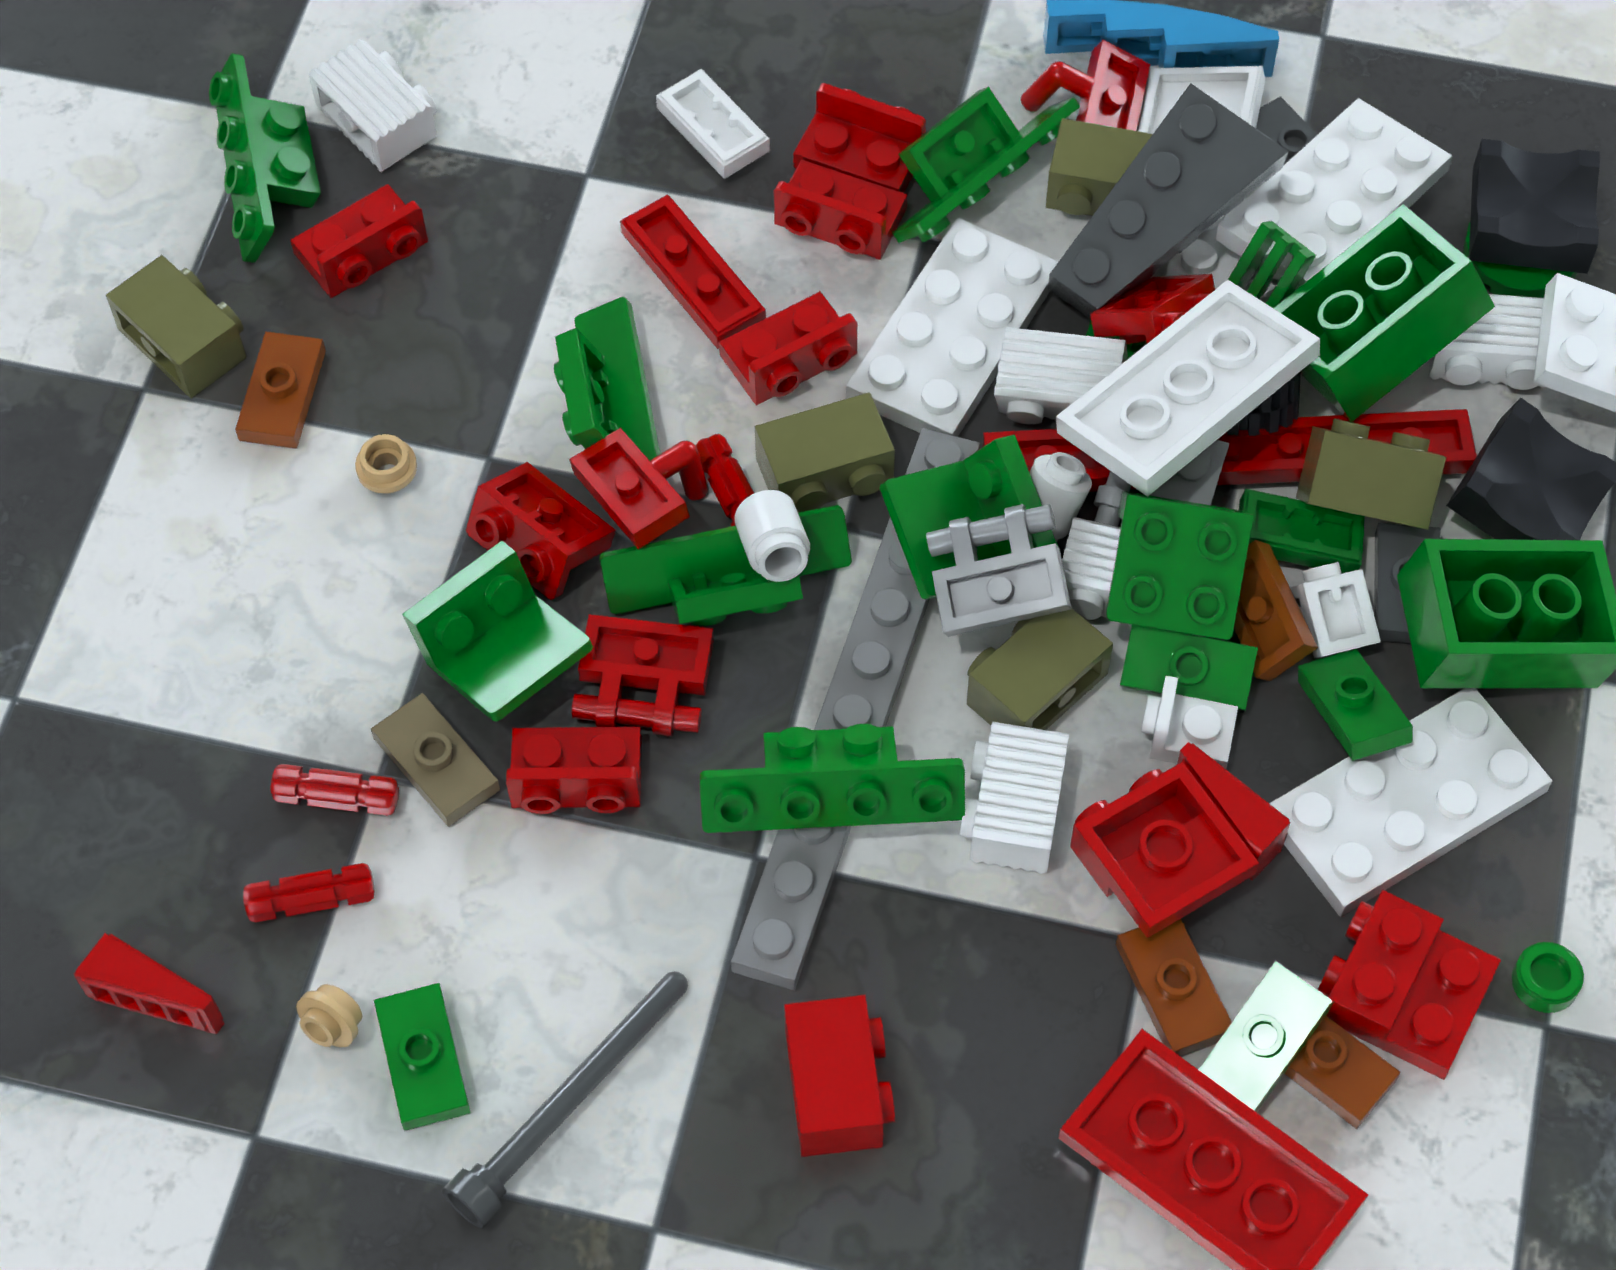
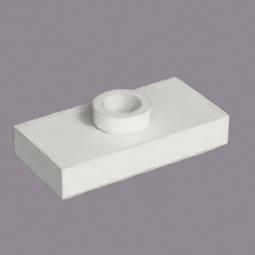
[656,69,770,179]

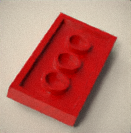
[1058,1029,1369,1270]

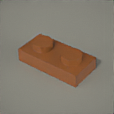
[1234,540,1318,681]

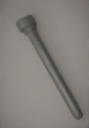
[442,971,688,1228]

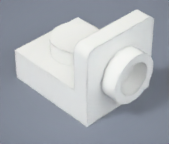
[1290,562,1381,658]
[1141,676,1238,769]

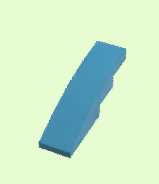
[1043,0,1279,77]

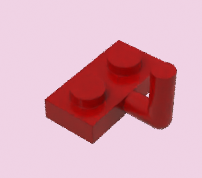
[1021,39,1151,131]
[569,428,709,549]

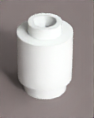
[1029,452,1092,542]
[734,490,810,582]

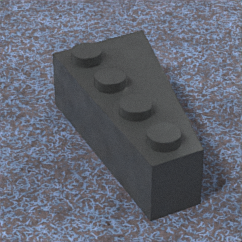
[1048,83,1289,319]

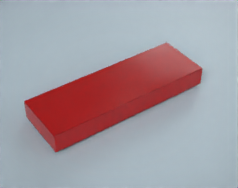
[620,194,766,349]

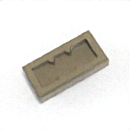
[371,693,500,827]

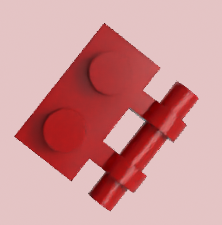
[572,614,714,736]

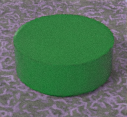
[1512,942,1584,1013]

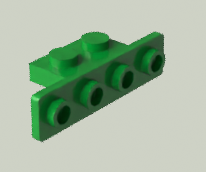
[209,53,321,263]
[892,86,1080,243]
[554,297,660,461]
[599,505,852,626]
[699,724,965,833]

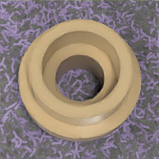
[355,434,417,494]
[296,984,362,1047]

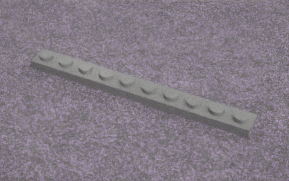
[731,428,980,991]

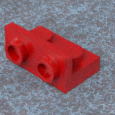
[793,83,926,193]
[774,159,907,260]
[290,184,428,298]
[1090,274,1215,344]
[719,291,858,406]
[466,462,616,600]
[506,727,642,814]

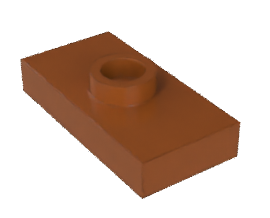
[235,331,326,449]
[1115,919,1232,1057]
[1285,1016,1401,1129]

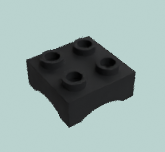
[1469,139,1600,274]
[1446,398,1616,540]

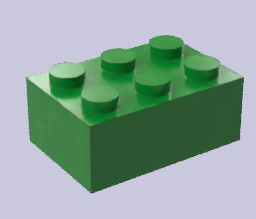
[1273,204,1495,422]
[1397,539,1616,688]

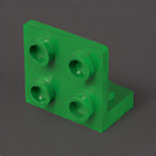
[880,434,1058,599]
[1106,491,1254,640]
[402,541,593,722]

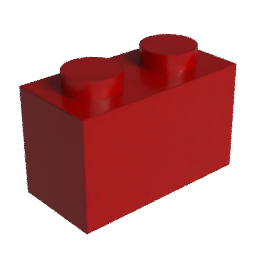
[784,995,895,1157]

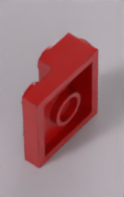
[1070,762,1259,938]
[1318,890,1502,1080]

